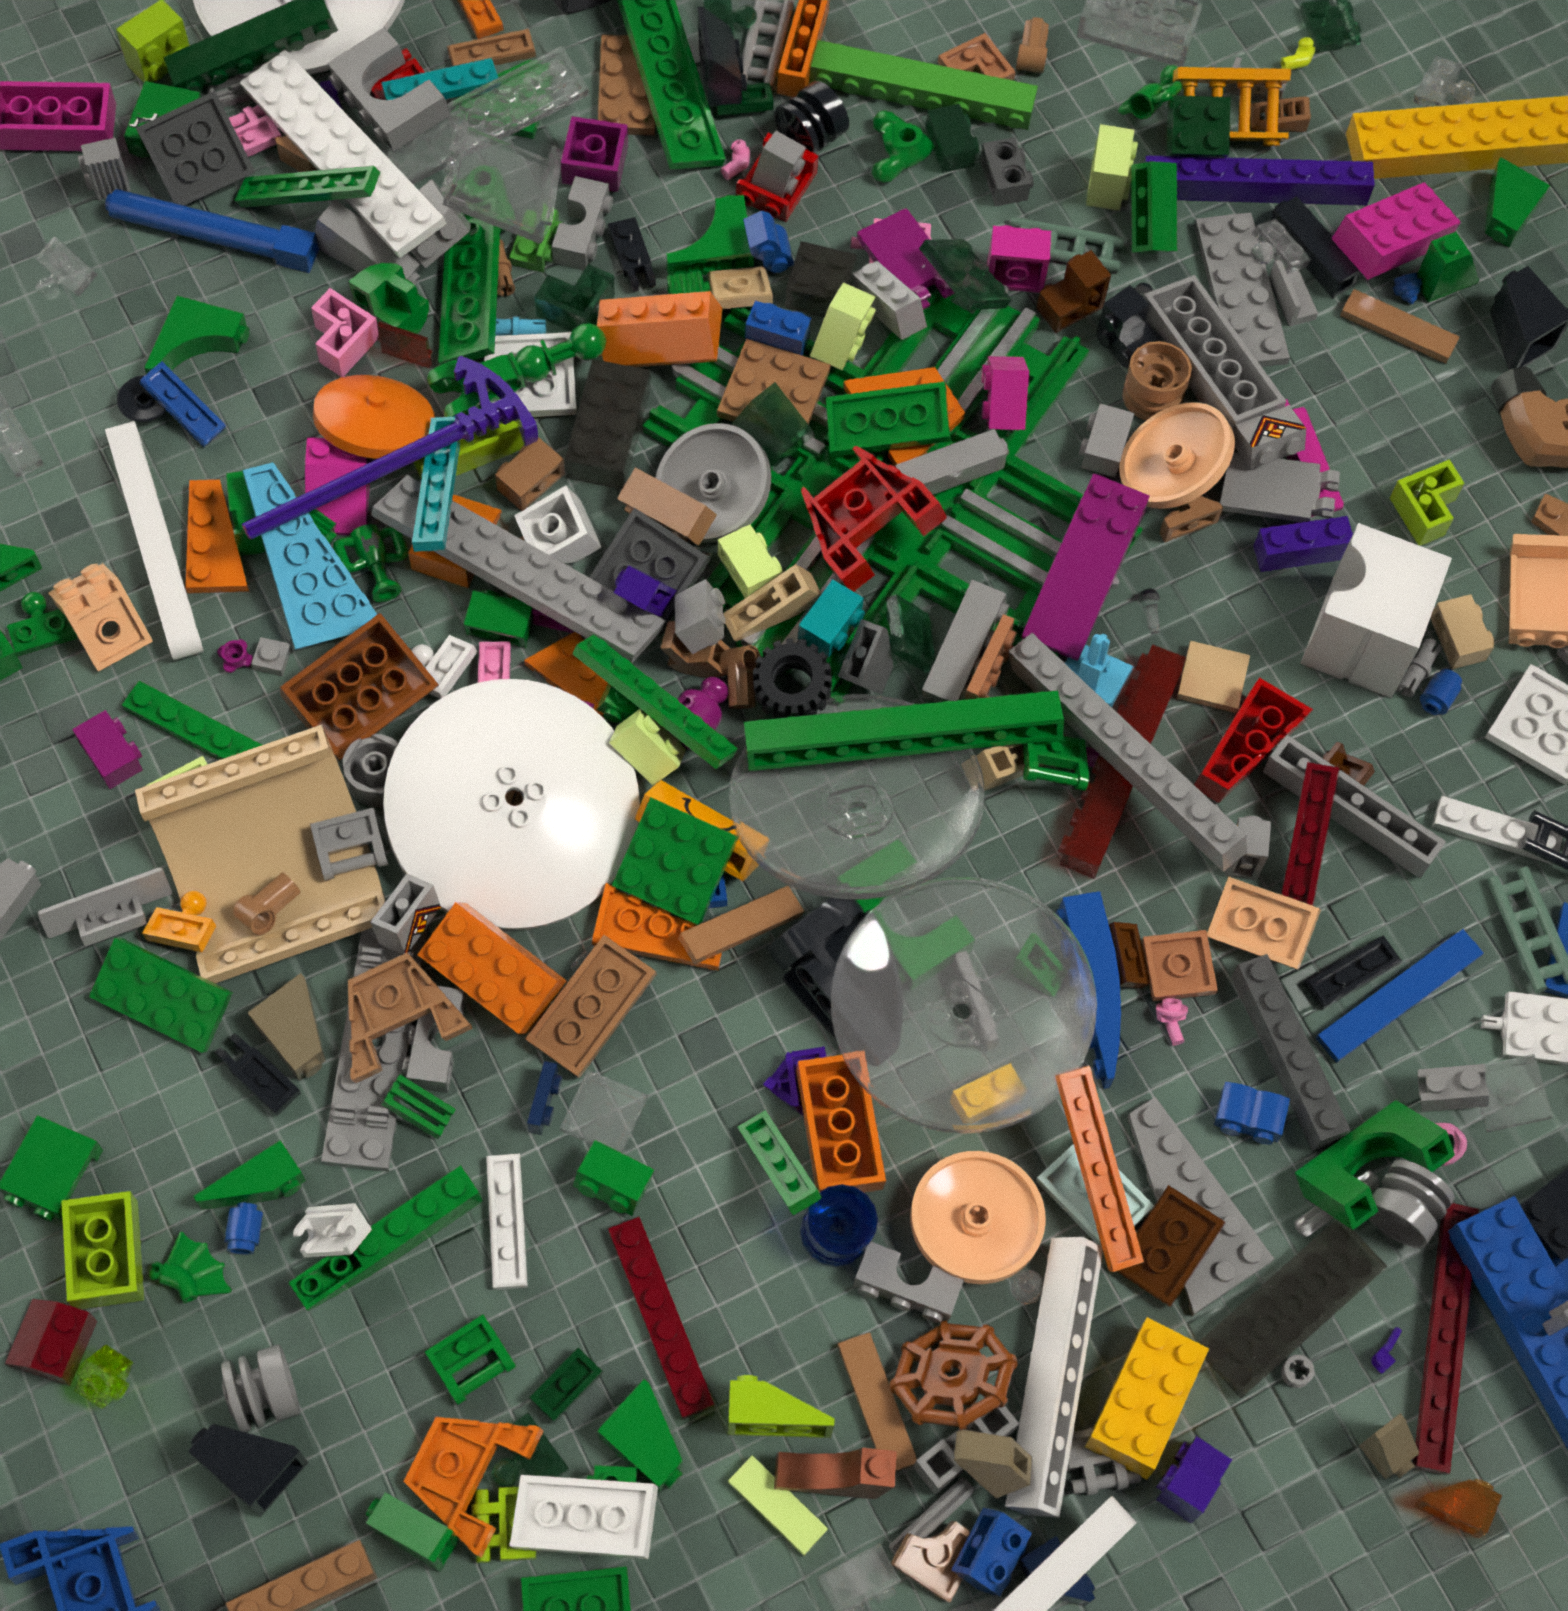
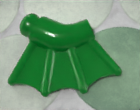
[149,1232,232,1303]

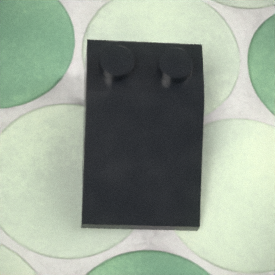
[1520,1169,1568,1267]

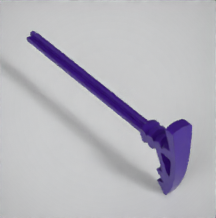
[242,356,538,540]

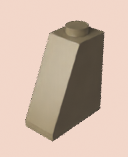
[248,973,326,1081]

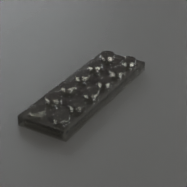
[1198,1219,1387,1399]

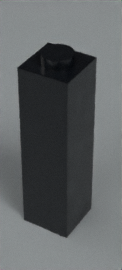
[1269,196,1360,299]

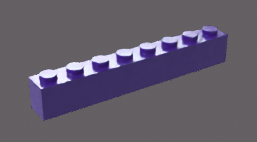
[1144,155,1375,206]

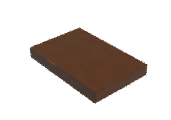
[1116,1185,1226,1308]

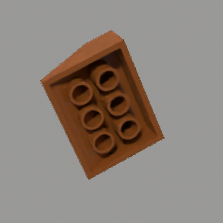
[280,613,439,761]

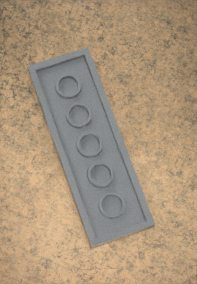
[1194,212,1290,367]

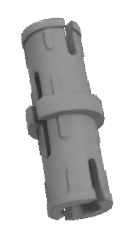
[1396,638,1442,697]

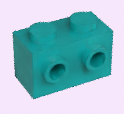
[797,579,865,658]

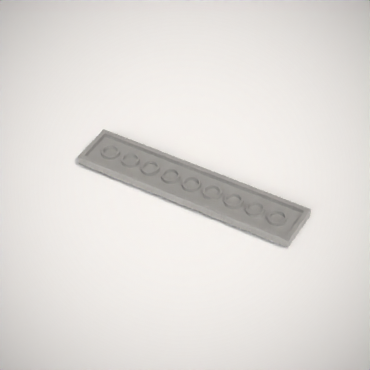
[371,475,665,663]

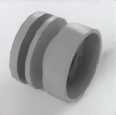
[1369,1160,1455,1248]
[221,1344,301,1432]

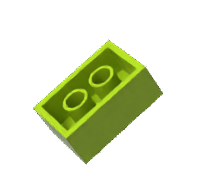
[62,1191,144,1309]

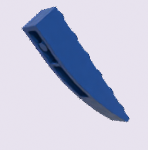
[1056,891,1121,1089]

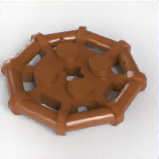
[890,1320,1018,1430]

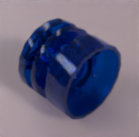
[800,1184,878,1267]

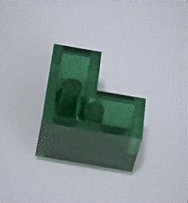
[534,264,615,332]

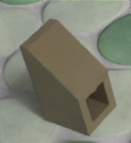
[954,1430,1032,1498]

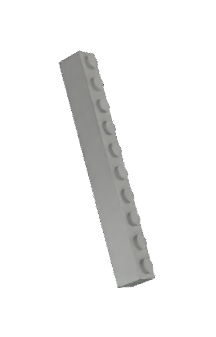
[1009,633,1247,872]

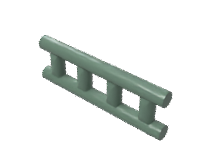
[1010,216,1125,272]
[1487,866,1568,993]

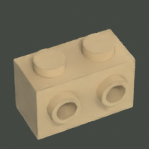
[1430,594,1494,669]

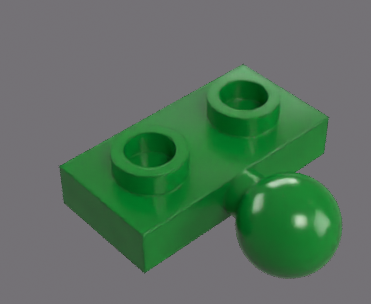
[7,592,78,657]

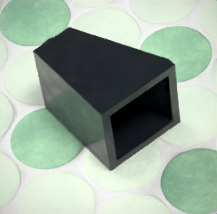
[1490,266,1568,370]
[188,1424,309,1517]

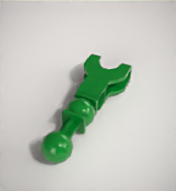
[427,323,607,417]

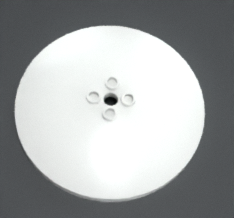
[383,679,640,931]

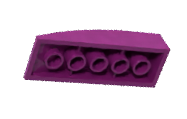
[1021,473,1150,661]

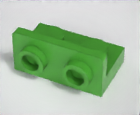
[509,209,563,272]

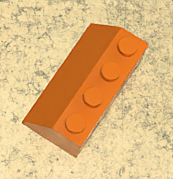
[597,291,722,369]

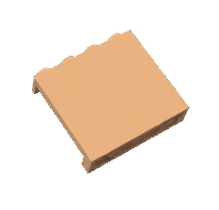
[1509,534,1568,648]

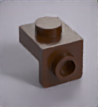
[1323,742,1375,786]

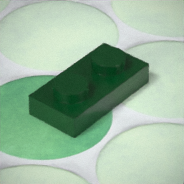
[716,83,774,115]
[529,1348,603,1424]

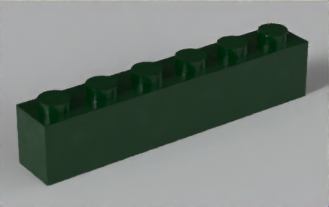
[163,0,338,92]

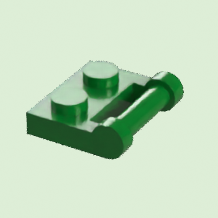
[1023,736,1089,791]
[425,1314,516,1405]

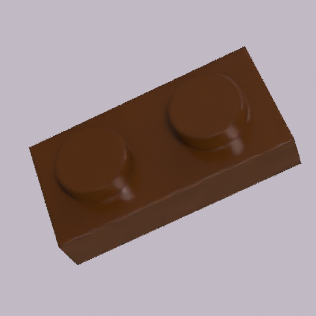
[1109,922,1150,989]

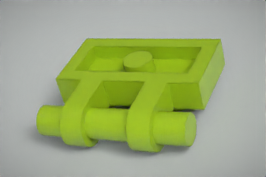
[471,1487,536,1563]

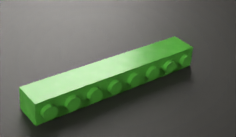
[810,40,1038,130]

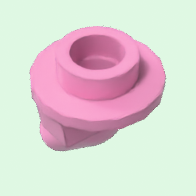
[1156,998,1188,1046]

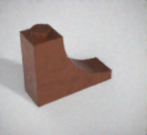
[774,1448,897,1499]

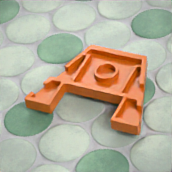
[843,367,965,467]
[404,1417,544,1558]

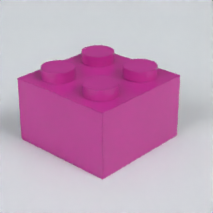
[985,225,1051,293]

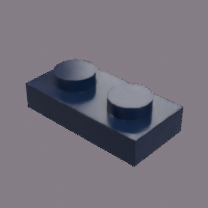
[527,1061,562,1135]

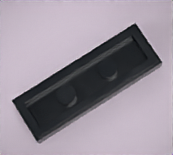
[1303,935,1402,1011]

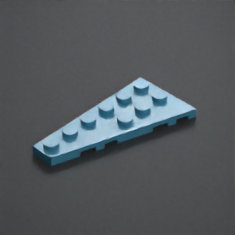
[243,462,377,650]

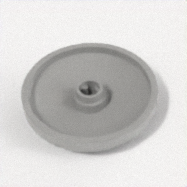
[656,423,771,543]

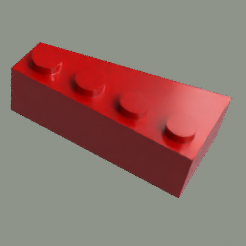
[1194,677,1313,803]

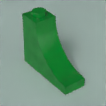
[666,195,754,276]
[144,295,250,374]

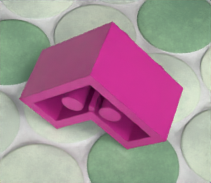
[981,356,1029,430]

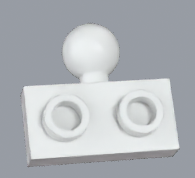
[411,635,477,699]

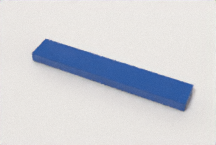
[1316,929,1484,1063]

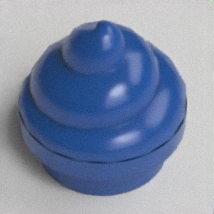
[1393,273,1422,304]

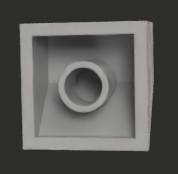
[411,179,470,268]

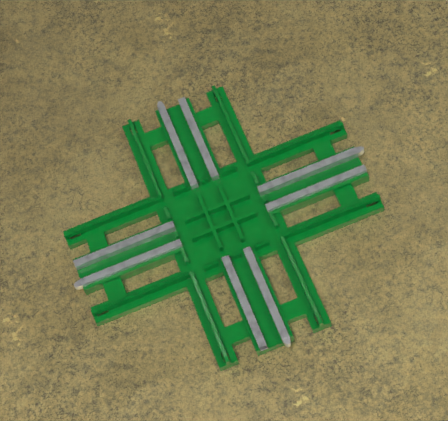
[643,267,1143,708]

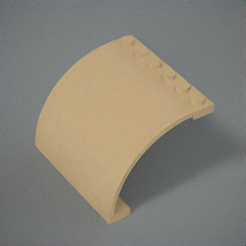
[135,725,386,983]

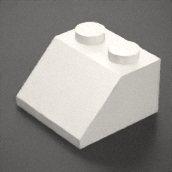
[514,486,602,563]

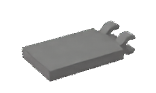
[1220,452,1340,522]

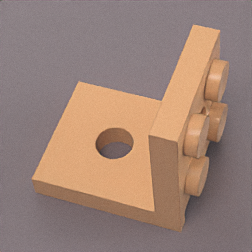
[48,563,153,672]

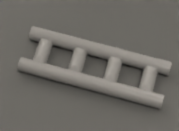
[742,0,795,90]

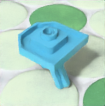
[1065,634,1133,707]

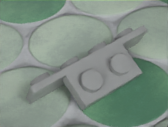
[38,867,172,947]

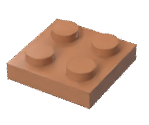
[1141,930,1218,1001]

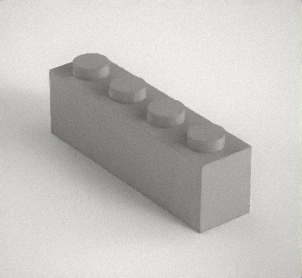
[922,580,1009,703]

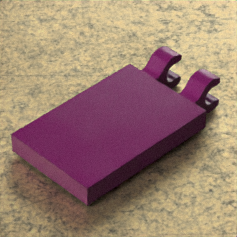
[857,208,956,309]

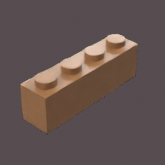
[226,1540,377,1611]

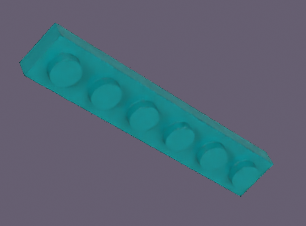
[412,416,461,552]

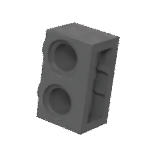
[980,137,1033,207]

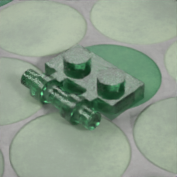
[1300,0,1362,53]

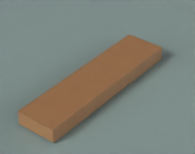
[1340,289,1460,364]
[678,886,804,965]
[837,1332,917,1472]

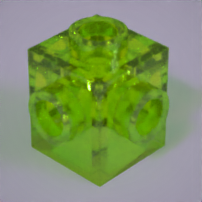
[74,1344,134,1409]

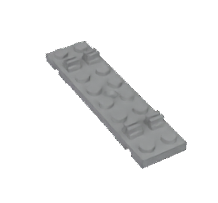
[321,923,430,1172]

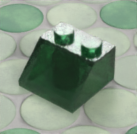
[731,382,815,470]

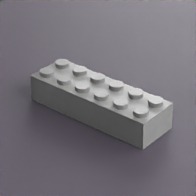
[1144,275,1286,437]

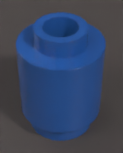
[1420,669,1462,715]
[224,1202,263,1255]

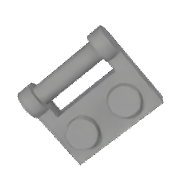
[310,808,388,881]

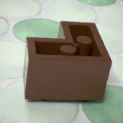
[1036,250,1111,333]

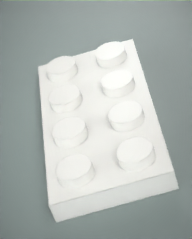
[510,1475,658,1559]

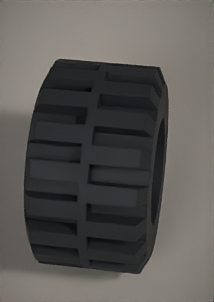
[753,638,832,719]

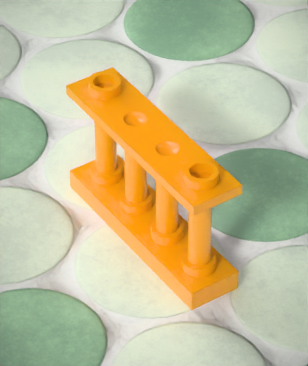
[1173,67,1291,147]

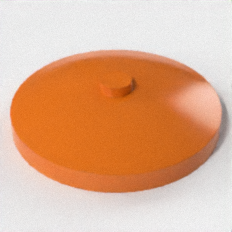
[313,375,435,459]

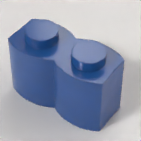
[743,211,794,273]
[1214,1082,1290,1145]

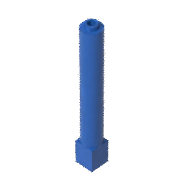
[105,189,319,273]

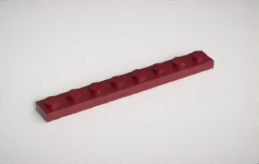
[1413,1203,1479,1475]

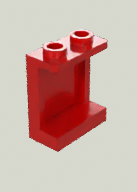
[736,132,819,222]

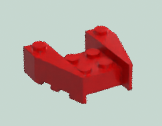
[801,446,947,592]

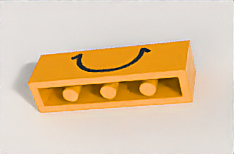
[635,780,769,881]

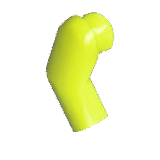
[1281,38,1315,70]

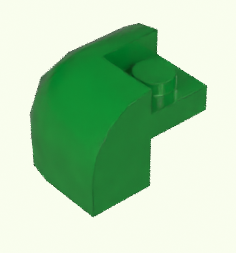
[348,263,429,349]
[226,471,266,556]

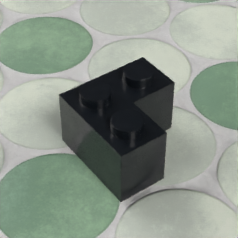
[1096,285,1165,368]

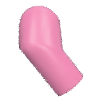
[720,139,750,180]

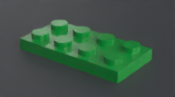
[826,381,951,457]
[89,937,233,1053]

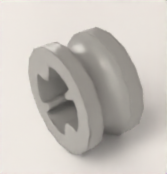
[1281,1355,1315,1388]

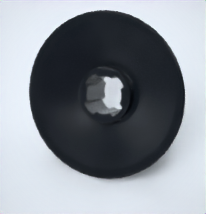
[117,375,166,422]

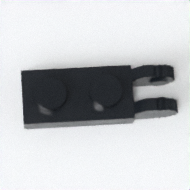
[608,217,656,292]
[214,1033,301,1116]

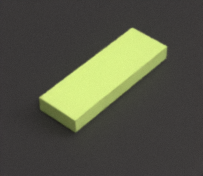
[728,1456,828,1556]

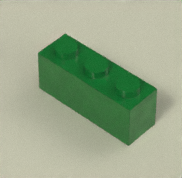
[1131,161,1177,254]

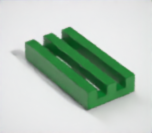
[381,1075,456,1139]

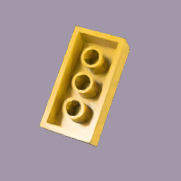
[1085,1317,1209,1480]

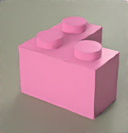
[311,288,380,377]

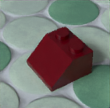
[5,1299,97,1386]

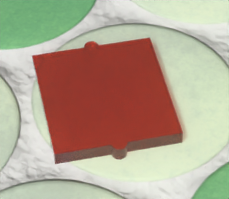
[377,322,433,369]

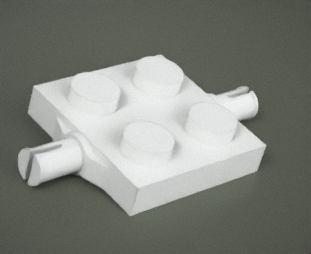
[1481,992,1568,1065]

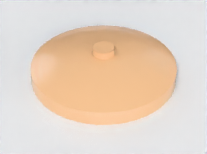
[1119,402,1235,509]
[910,1151,1046,1284]

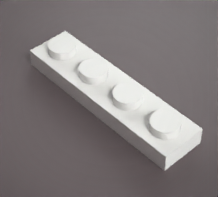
[1432,796,1563,865]

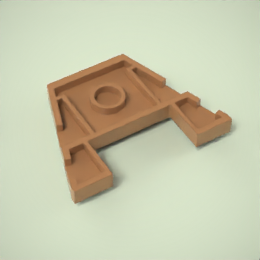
[348,953,473,1083]

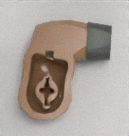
[1491,367,1568,468]

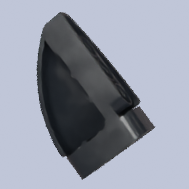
[766,887,902,1069]

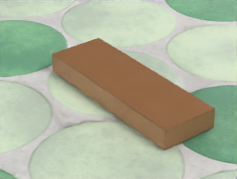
[447,29,536,67]

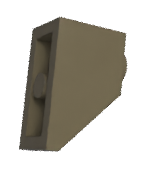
[1359,1413,1419,1480]

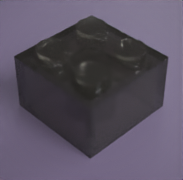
[785,241,857,318]

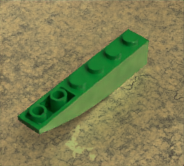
[288,1165,483,1311]

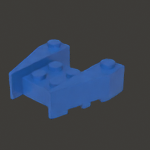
[0,1527,161,1611]

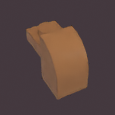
[660,621,730,678]

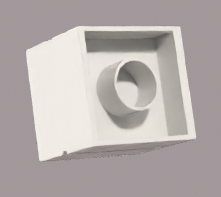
[1300,523,1452,698]

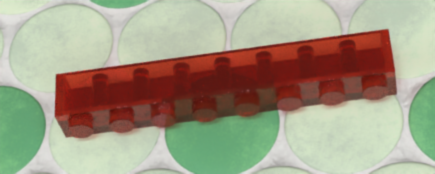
[1058,644,1187,879]

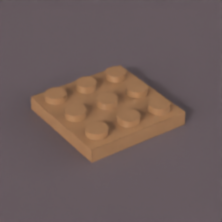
[717,338,831,443]

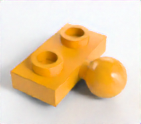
[142,891,216,952]

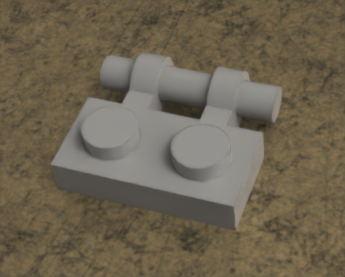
[1067,1428,1141,1495]

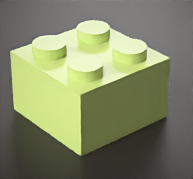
[1086,124,1138,210]
[810,283,876,370]

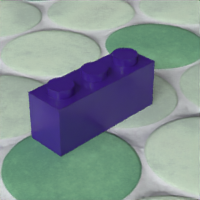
[1253,516,1353,572]

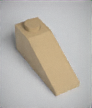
[723,564,822,641]
[963,744,1045,793]

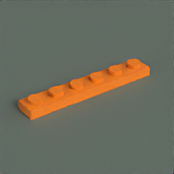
[1055,1066,1144,1272]

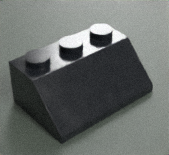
[697,7,747,107]

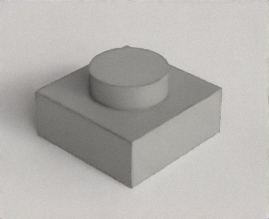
[251,637,292,676]

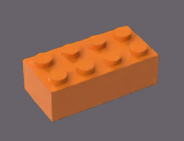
[417,902,567,1034]
[796,1052,886,1199]

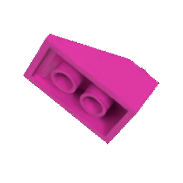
[305,438,371,536]

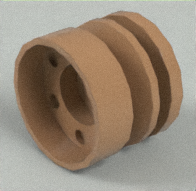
[1122,341,1192,420]

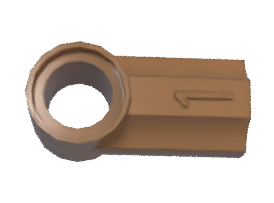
[1016,17,1049,73]
[720,645,761,709]
[233,872,301,935]

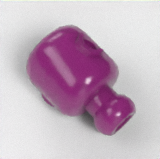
[663,677,728,751]

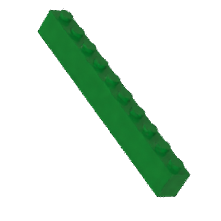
[744,691,1064,771]

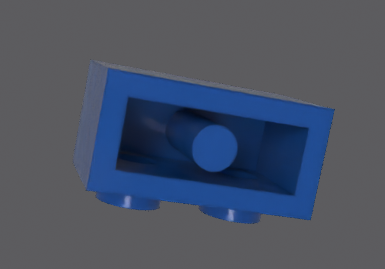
[745,301,811,356]
[951,1508,1032,1596]

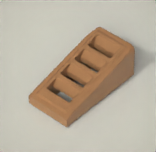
[1250,97,1311,132]

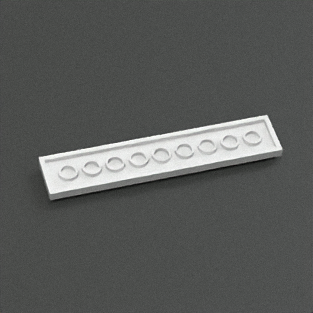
[240,50,447,258]

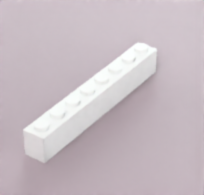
[1005,1237,1103,1517]

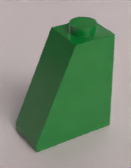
[1485,157,1550,247]
[1417,232,1479,303]
[597,1379,683,1493]
[365,1492,459,1572]

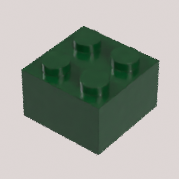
[1166,95,1231,158]

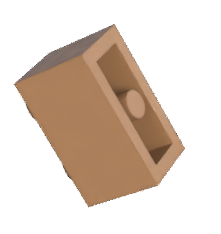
[495,437,565,511]

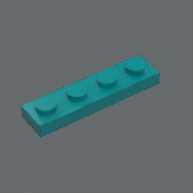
[381,58,500,100]

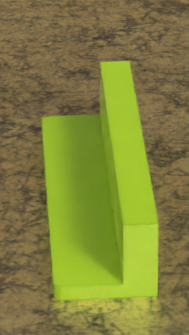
[413,421,524,480]

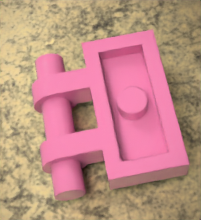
[229,105,282,157]

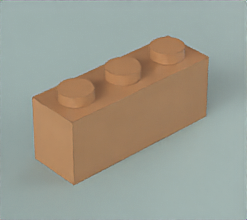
[617,467,717,546]

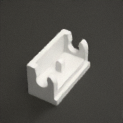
[293,1203,372,1258]

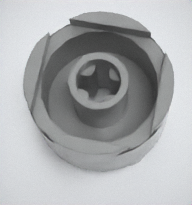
[343,734,399,808]

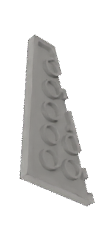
[1127,1097,1274,1316]

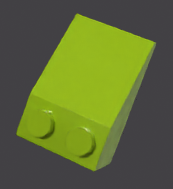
[728,1375,835,1438]

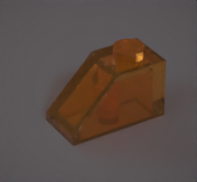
[1414,1479,1502,1538]

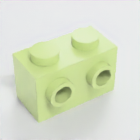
[718,524,782,598]
[609,709,686,785]

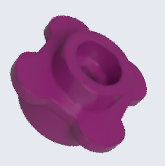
[217,640,253,673]

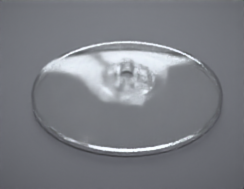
[729,694,984,899]
[831,877,1097,1134]

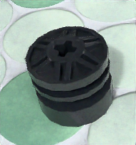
[774,81,849,154]

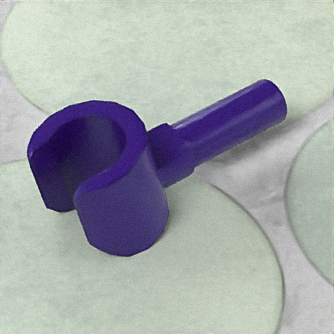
[320,80,344,111]
[1371,1327,1402,1374]

